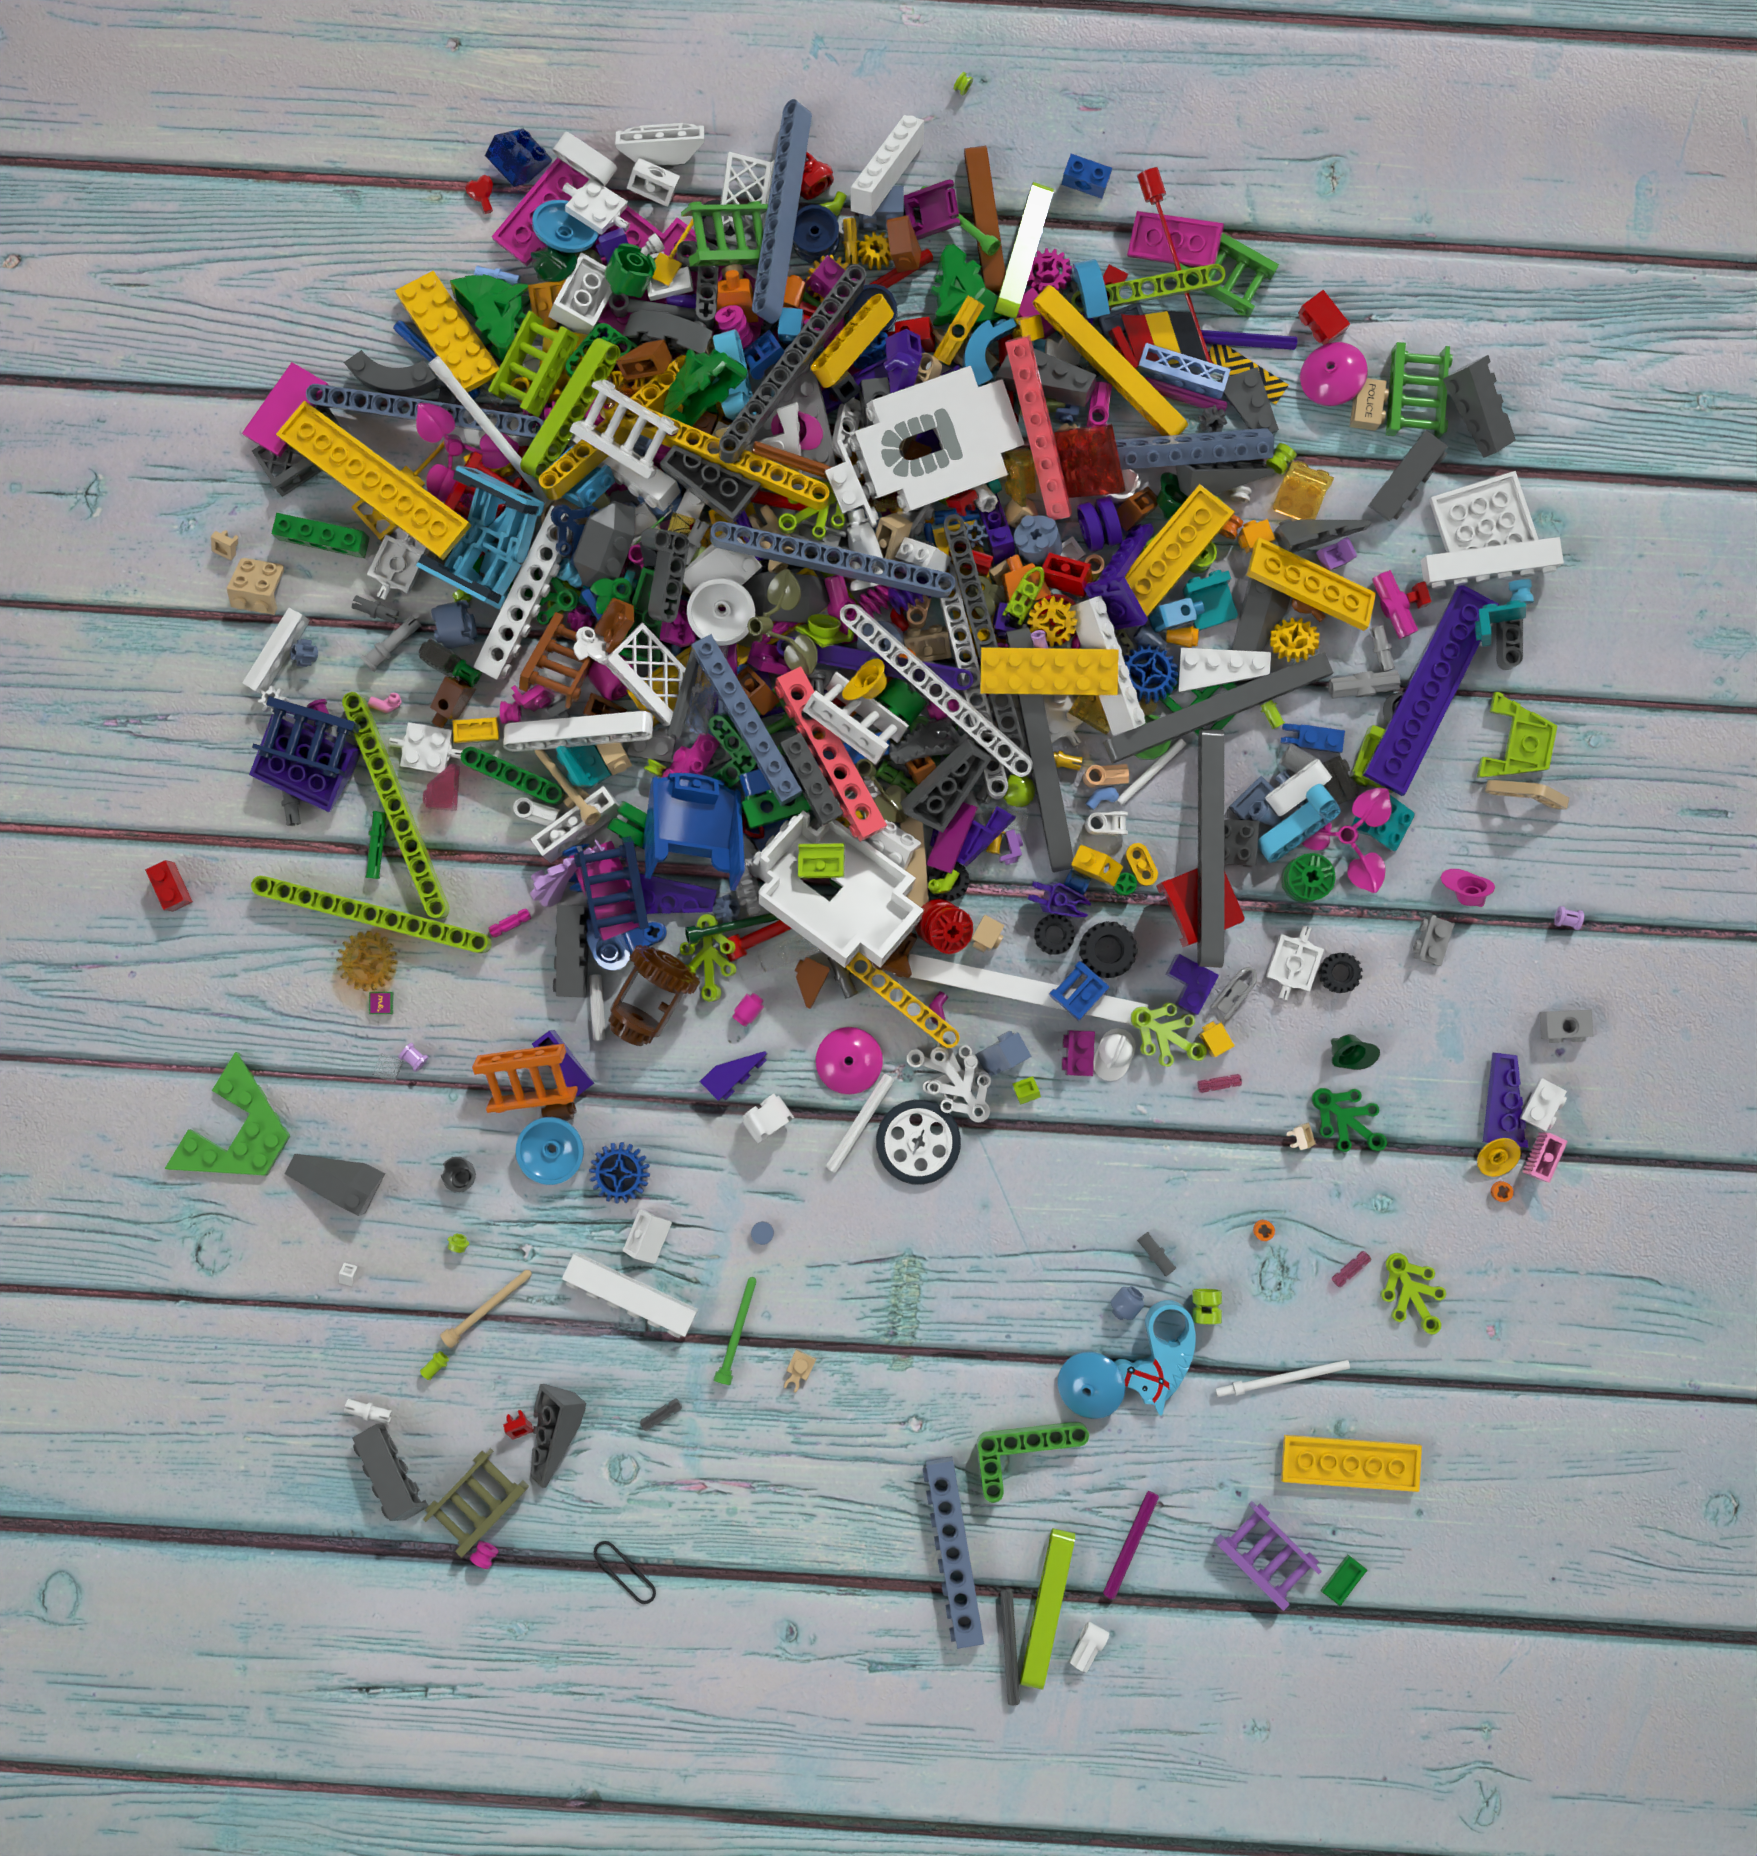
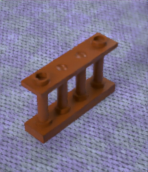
[519,612,595,709]

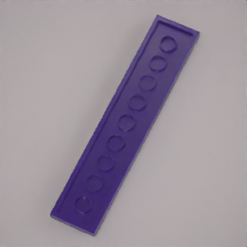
[1363,585,1499,796]

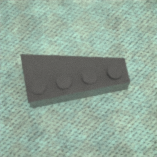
[1443,355,1516,458]
[1368,430,1448,521]
[660,445,761,524]
[553,905,590,998]
[352,1424,429,1521]

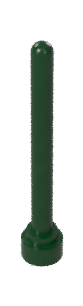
[685,913,780,945]

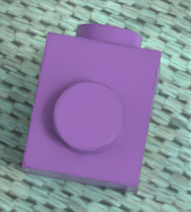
[1316,537,1357,571]
[999,829,1023,865]

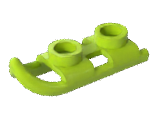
[1002,567,1044,625]

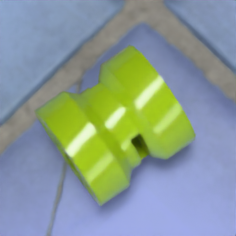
[1266,443,1297,475]

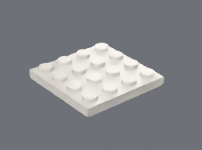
[1429,471,1539,553]

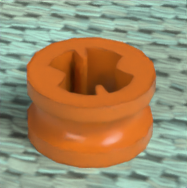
[1491,1181,1514,1202]
[1253,1219,1275,1241]

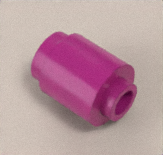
[926,699,960,721]
[732,993,764,1027]

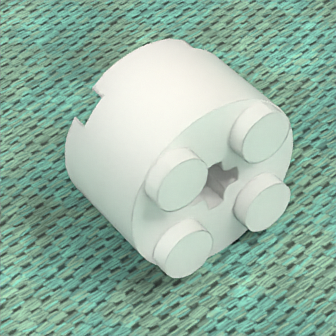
[742,1094,794,1144]

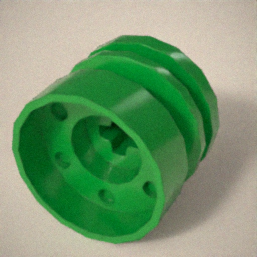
[1281,853,1336,903]

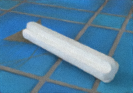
[589,974,606,1041]

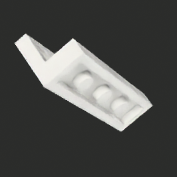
[243,608,310,695]

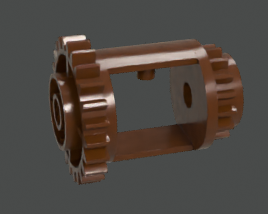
[608,945,700,1046]

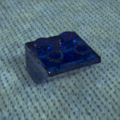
[484,128,553,187]

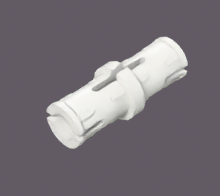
[344,1398,393,1425]

